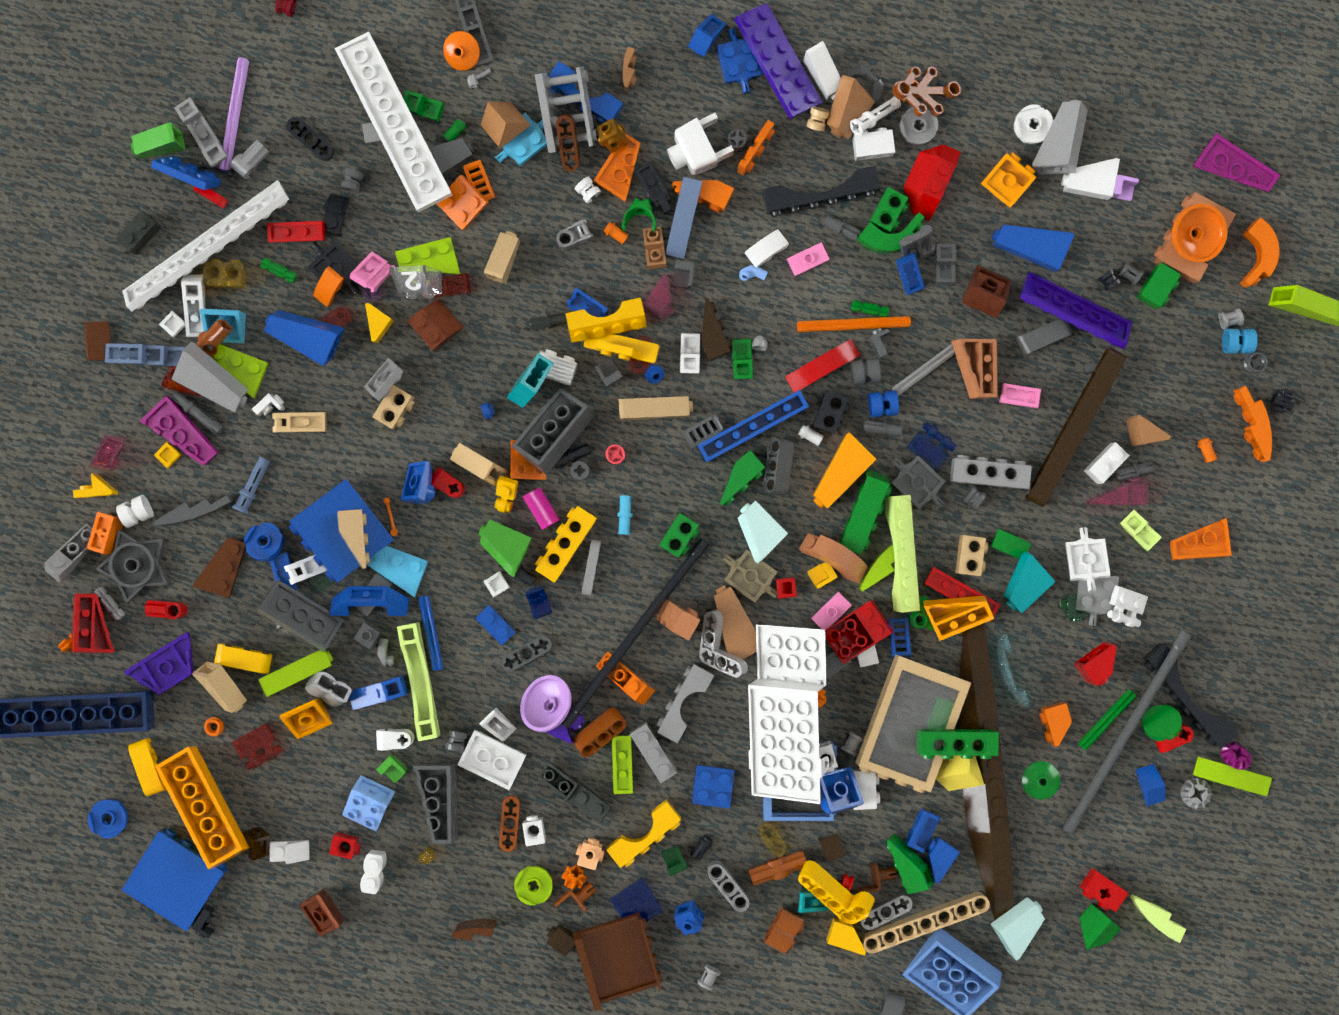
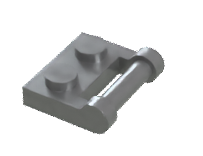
[899,225,936,262]

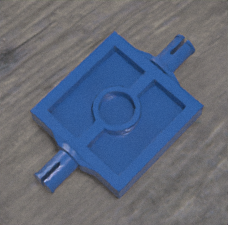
[716,28,763,94]

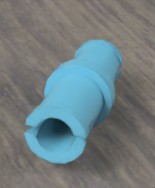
[617,495,633,535]

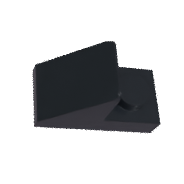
[322,194,349,235]

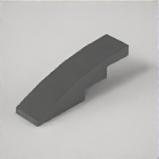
[455,0,494,66]
[153,495,235,526]

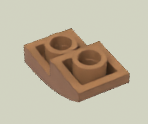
[623,47,637,92]
[643,226,667,269]

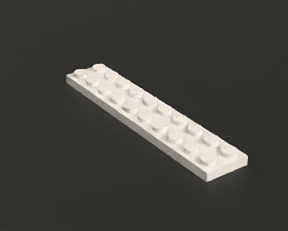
[335,32,453,213]
[123,180,289,312]

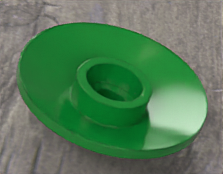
[1022,761,1060,800]

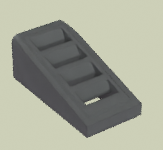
[682,413,725,449]

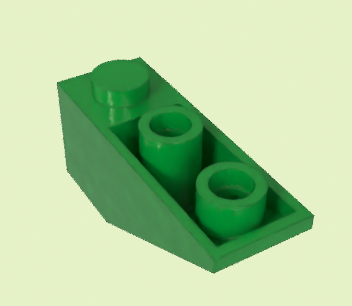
[719,450,765,506]
[887,834,934,895]

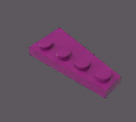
[1192,133,1280,192]
[140,395,219,466]

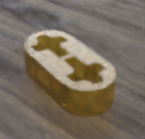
[759,822,787,857]

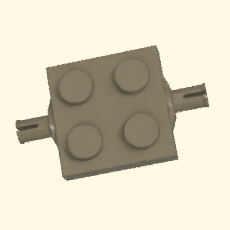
[722,549,777,603]

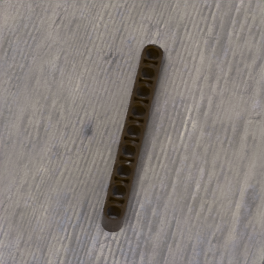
[1025,347,1127,507]

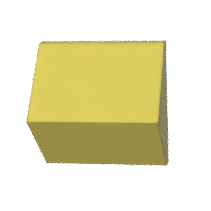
[936,756,984,791]

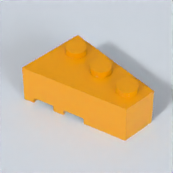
[923,596,994,641]

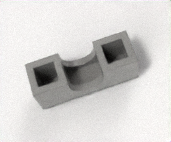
[630,722,677,783]

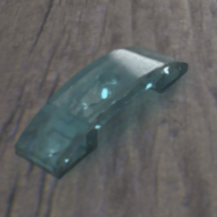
[997,632,1030,708]

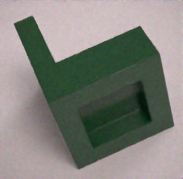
[661,844,688,876]

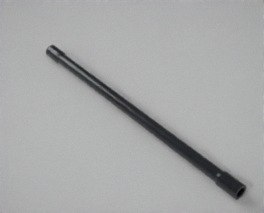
[561,538,709,729]

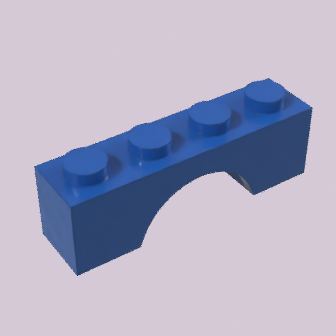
[549,61,623,124]

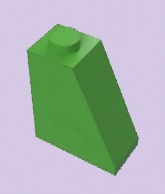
[131,123,186,159]
[478,519,531,577]

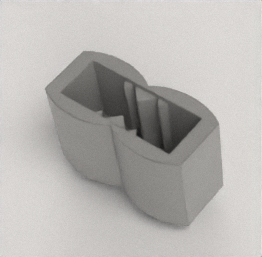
[305,672,352,707]

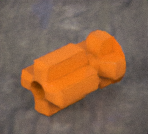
[58,633,72,653]

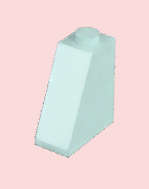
[738,501,788,563]
[991,897,1045,961]

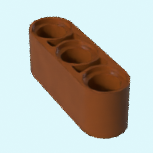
[573,708,626,758]

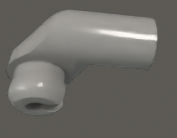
[377,638,394,667]

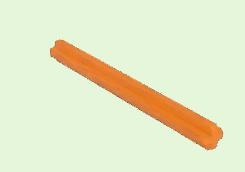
[797,316,911,332]

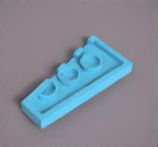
[366,546,428,597]

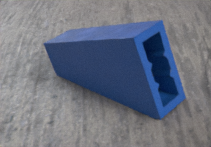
[992,225,1075,272]
[264,310,345,366]

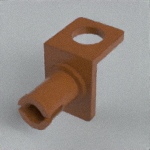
[553,882,597,912]

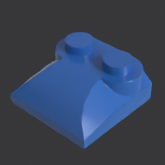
[401,461,435,504]
[820,767,864,814]

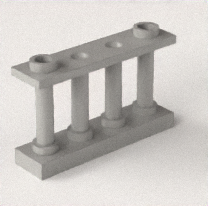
[535,66,598,153]

